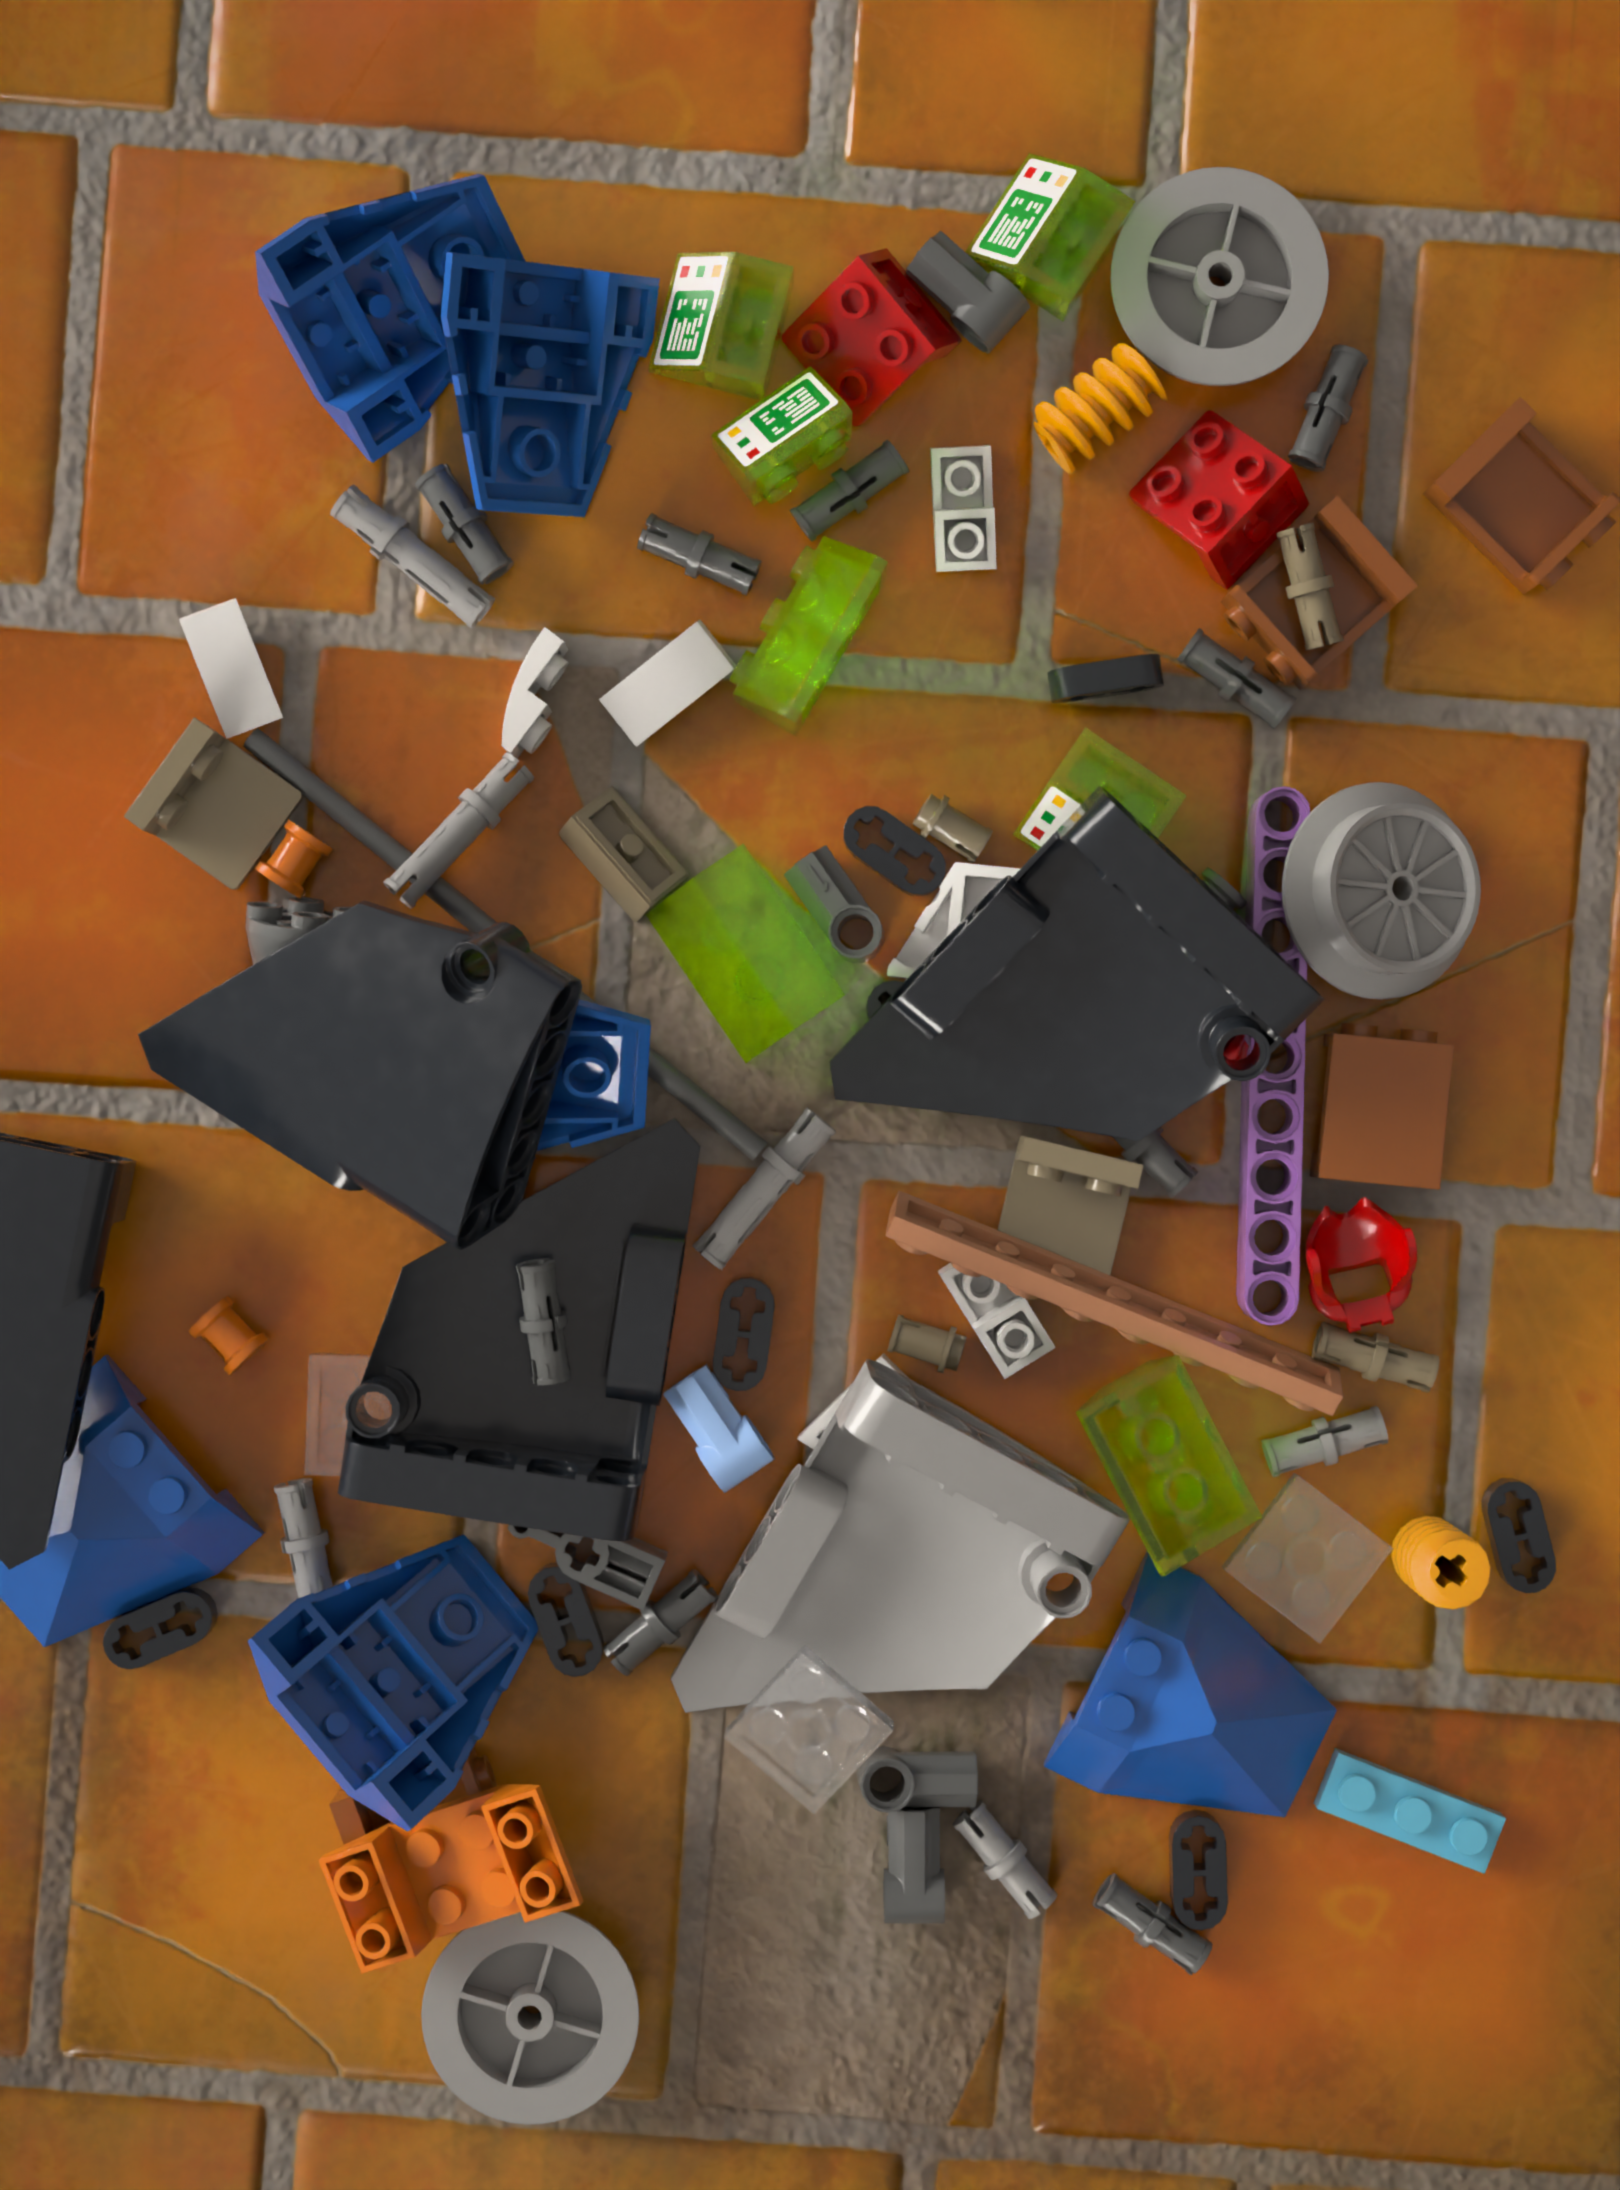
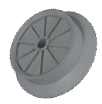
[1110,167,1329,386]
[1282,782,1481,999]
[421,1911,639,2125]

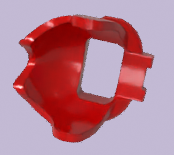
[1306,1197,1417,1333]

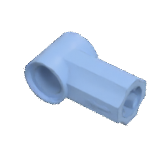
[663,1364,775,1493]

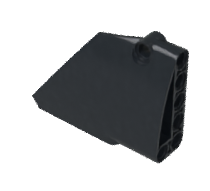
[829,785,1324,1141]
[138,900,582,1250]
[338,1118,701,1541]
[0,1132,136,1570]

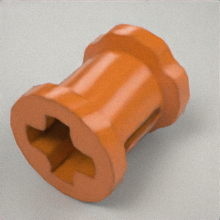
[255,819,334,899]
[188,1295,269,1376]

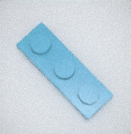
[1313,1748,1506,1874]

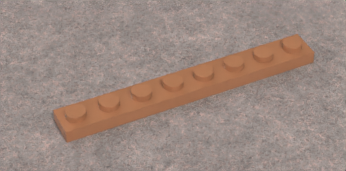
[885,1191,1343,1416]

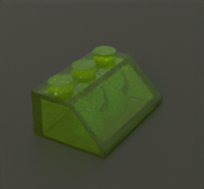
[729,536,888,736]
[646,844,845,1063]
[1076,1355,1262,1576]

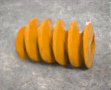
[1033,343,1168,475]
[1391,1515,1491,1610]

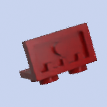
[781,248,962,427]
[1129,410,1310,590]

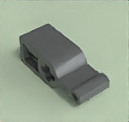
[507,1525,668,1610]

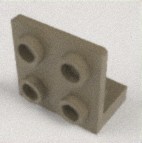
[124,717,303,890]
[997,1135,1144,1275]

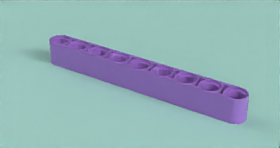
[1236,786,1310,1326]

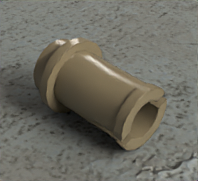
[912,794,993,863]
[887,1314,967,1373]

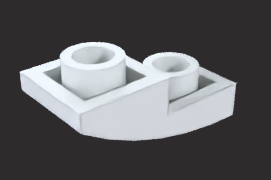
[930,445,997,572]
[179,598,283,739]
[599,620,737,747]
[501,627,569,758]
[937,1263,1056,1379]

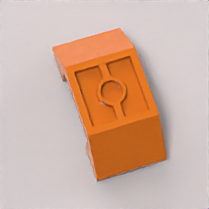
[318,1784,584,1974]

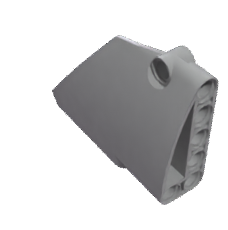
[671,1359,1130,1713]

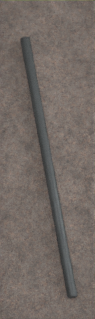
[243,728,768,1161]

